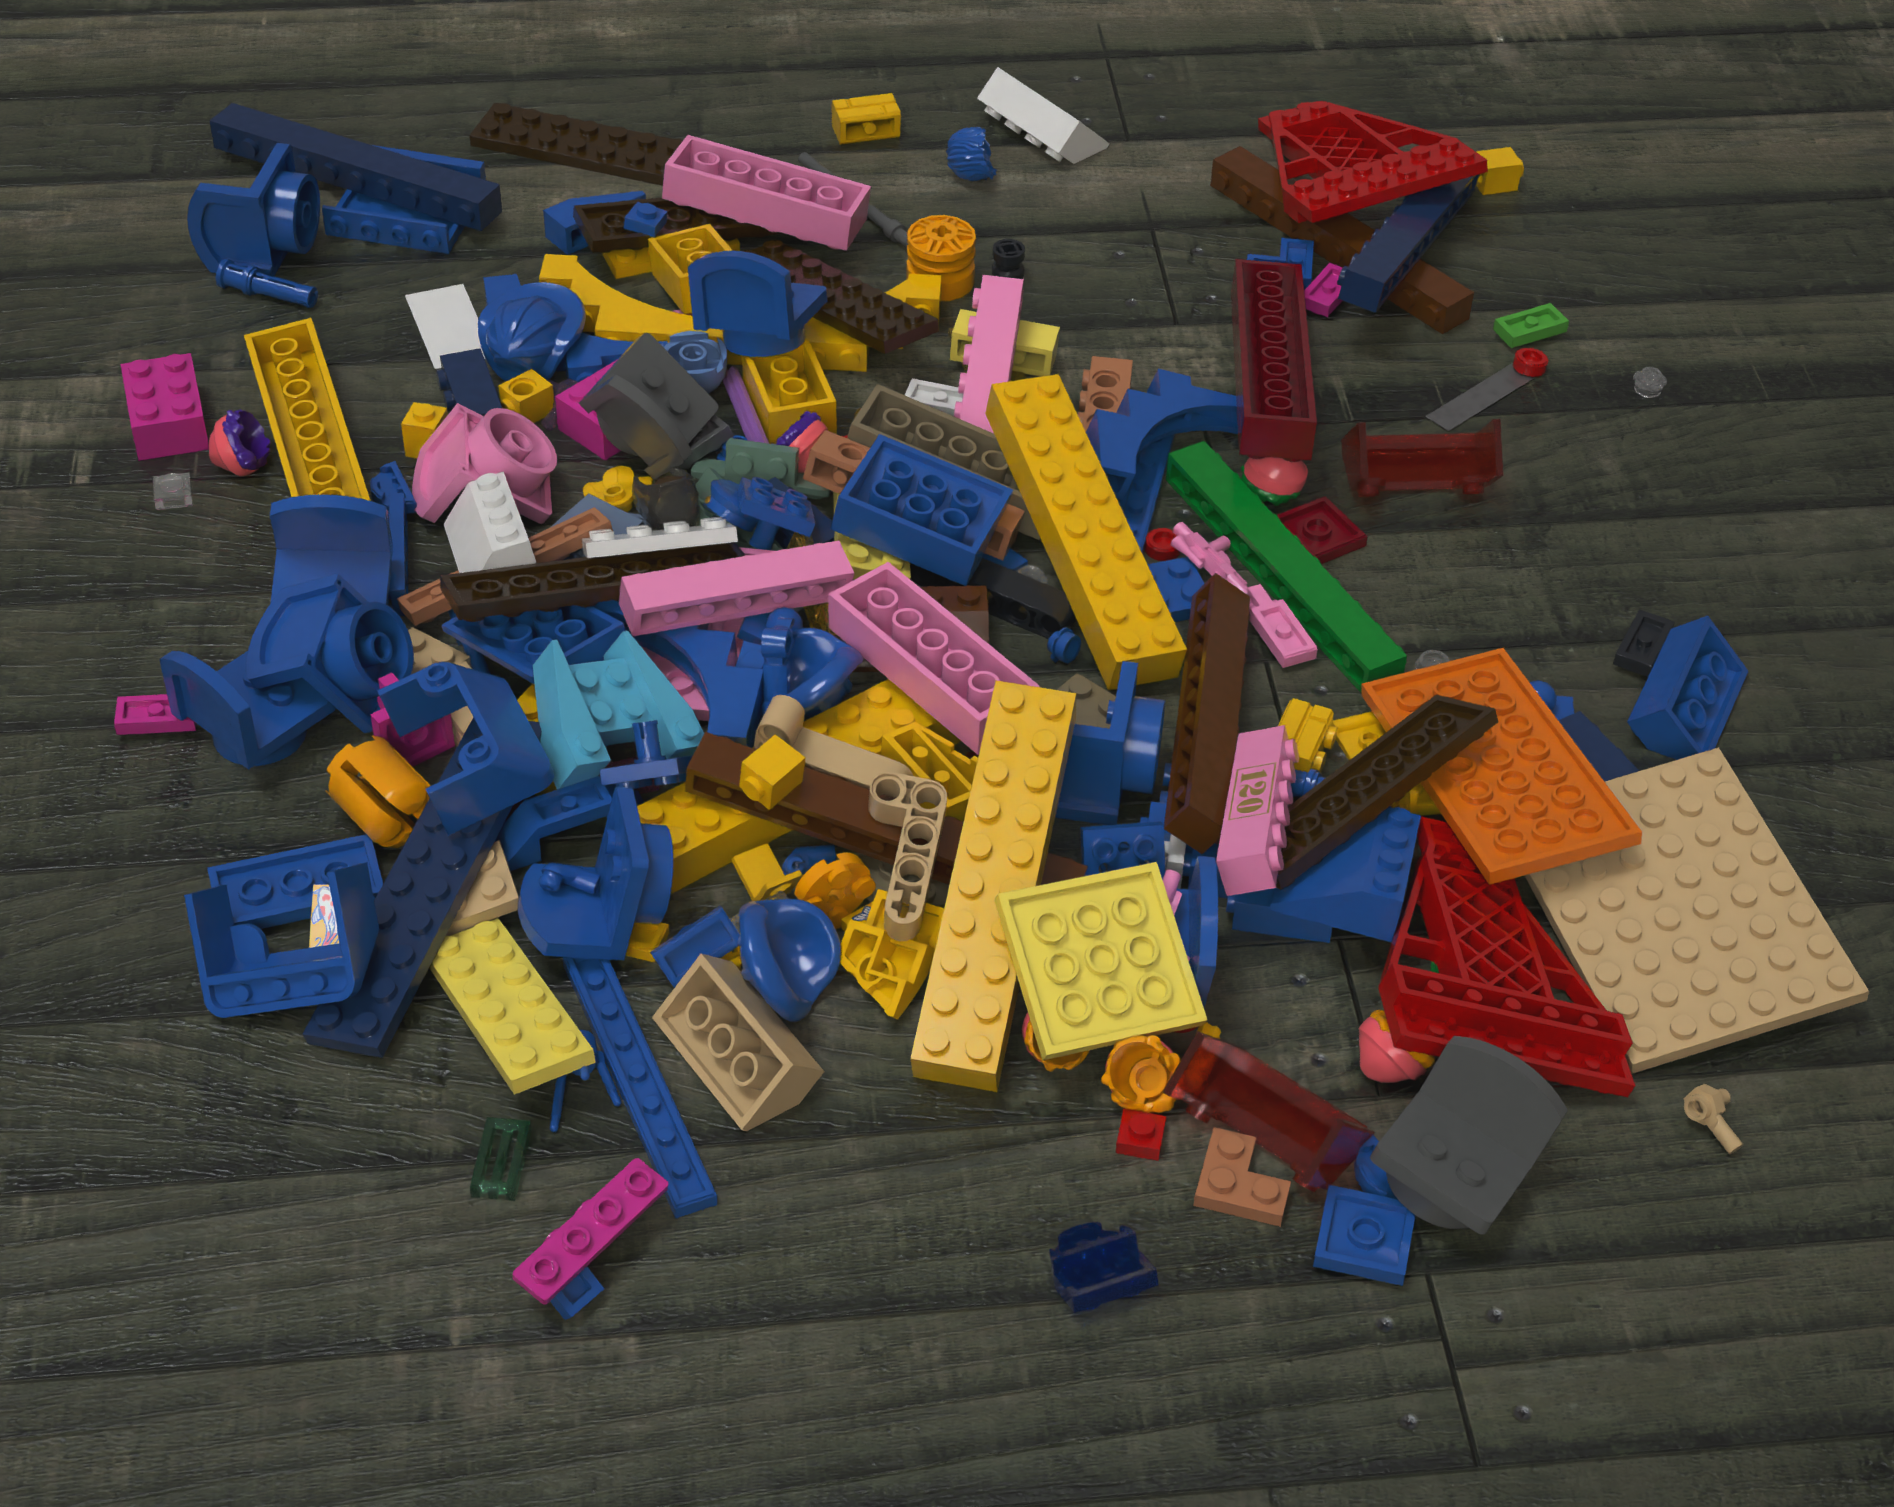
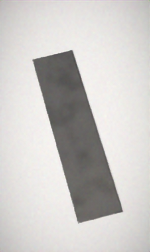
[1425,363,1535,431]

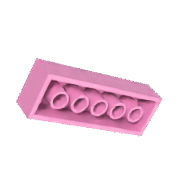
[662,135,871,251]
[828,562,1040,755]

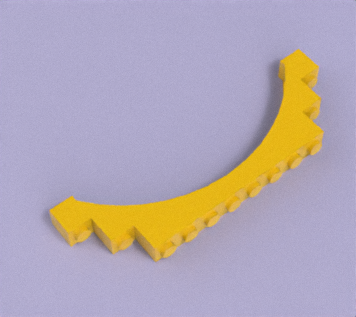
[539,254,942,372]

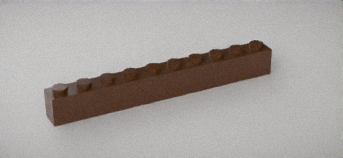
[1210,146,1474,334]
[1164,573,1250,854]
[685,732,1088,885]

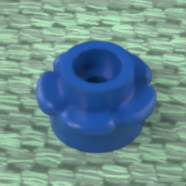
[1047,627,1081,664]

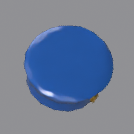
[703,479,759,532]

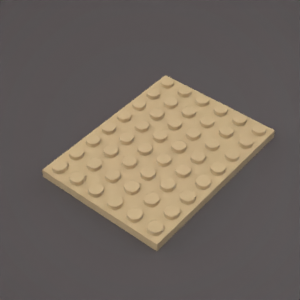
[1524,747,1869,1074]

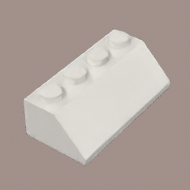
[977,67,1110,164]
[443,472,536,573]

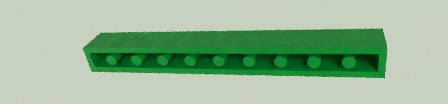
[1166,441,1407,694]

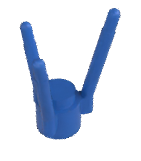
[550,1030,621,1132]

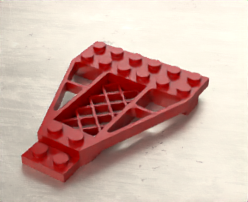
[1258,101,1488,223]
[1378,816,1636,1098]

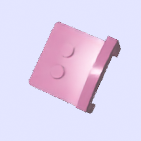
[412,403,557,524]

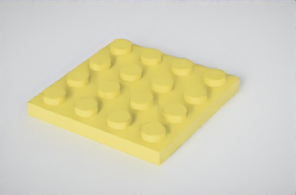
[994,862,1207,1061]

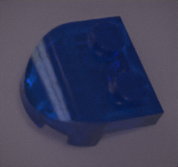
[1049,1222,1159,1313]

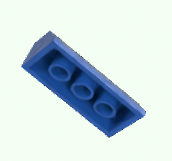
[1627,616,1748,760]

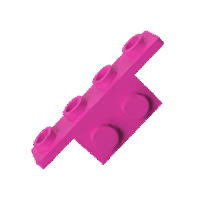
[512,1158,668,1304]

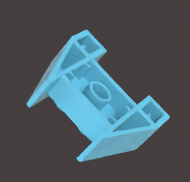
[533,631,704,790]

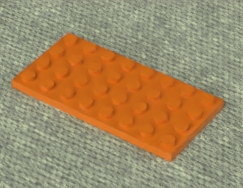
[1362,648,1642,885]

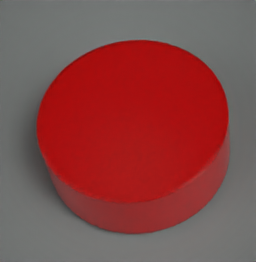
[1512,348,1549,377]
[1145,528,1181,561]

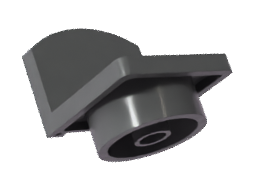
[579,333,718,480]
[1370,1036,1568,1234]

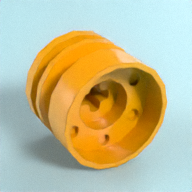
[906,215,976,301]

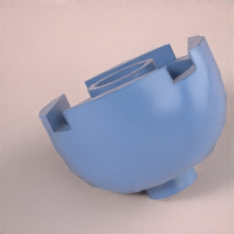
[661,331,727,394]

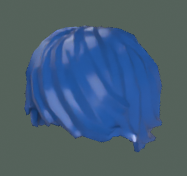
[946,126,997,181]

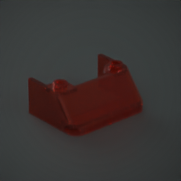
[1341,419,1503,497]
[1162,1031,1375,1192]

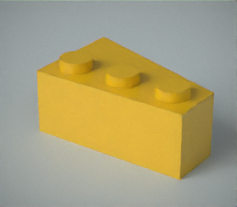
[881,721,978,822]

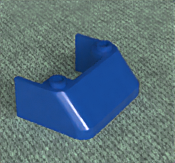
[377,662,555,836]
[184,862,379,1018]

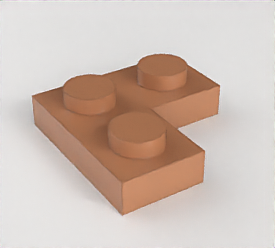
[1193,1127,1291,1227]

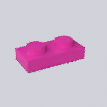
[1304,263,1343,317]
[114,694,197,735]

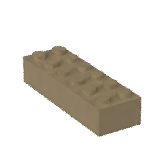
[847,384,1041,540]

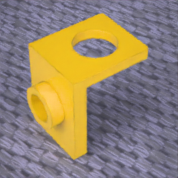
[731,843,803,901]

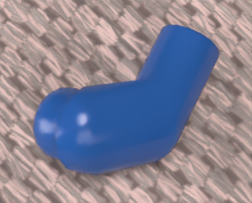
[782,845,836,879]

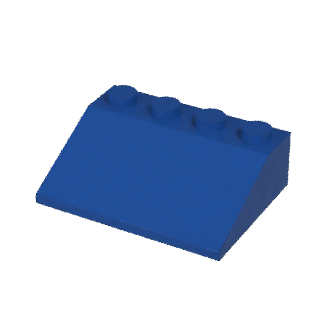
[831,434,1013,586]
[442,605,625,684]
[1269,807,1421,942]

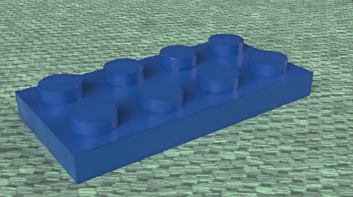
[207,834,383,929]

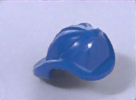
[478,282,586,382]
[761,628,863,722]
[737,899,841,1022]

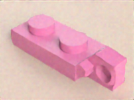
[1247,584,1318,668]

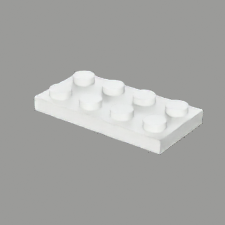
[582,517,738,558]

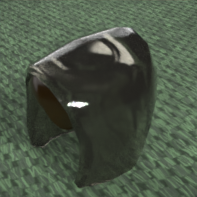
[632,467,700,530]

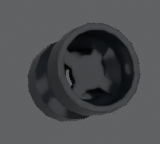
[991,239,1025,279]

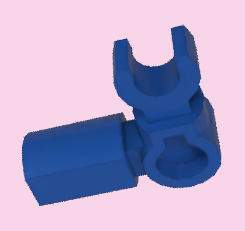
[761,618,795,702]

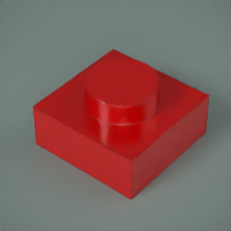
[1115,1109,1167,1161]

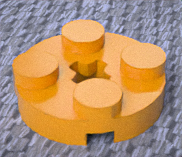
[794,852,876,929]

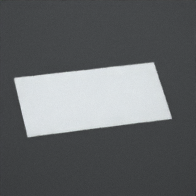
[405,284,485,369]

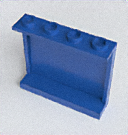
[322,145,486,254]

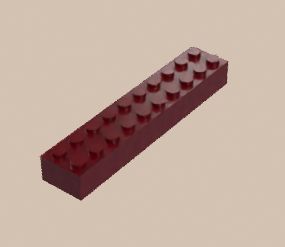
[1231,259,1317,462]

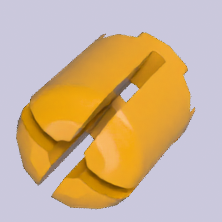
[326,735,431,848]

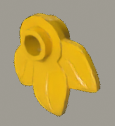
[583,465,653,512]

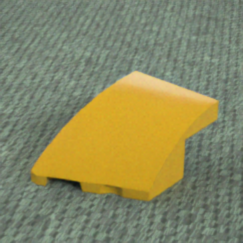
[840,889,944,1020]

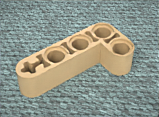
[754,695,913,799]
[868,772,947,941]

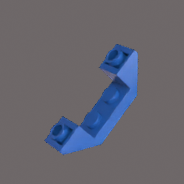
[495,776,645,871]

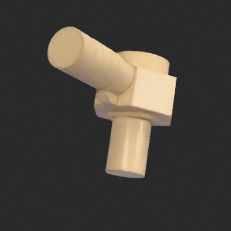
[1683,1084,1744,1155]

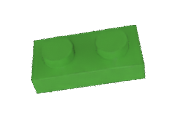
[1493,303,1569,348]

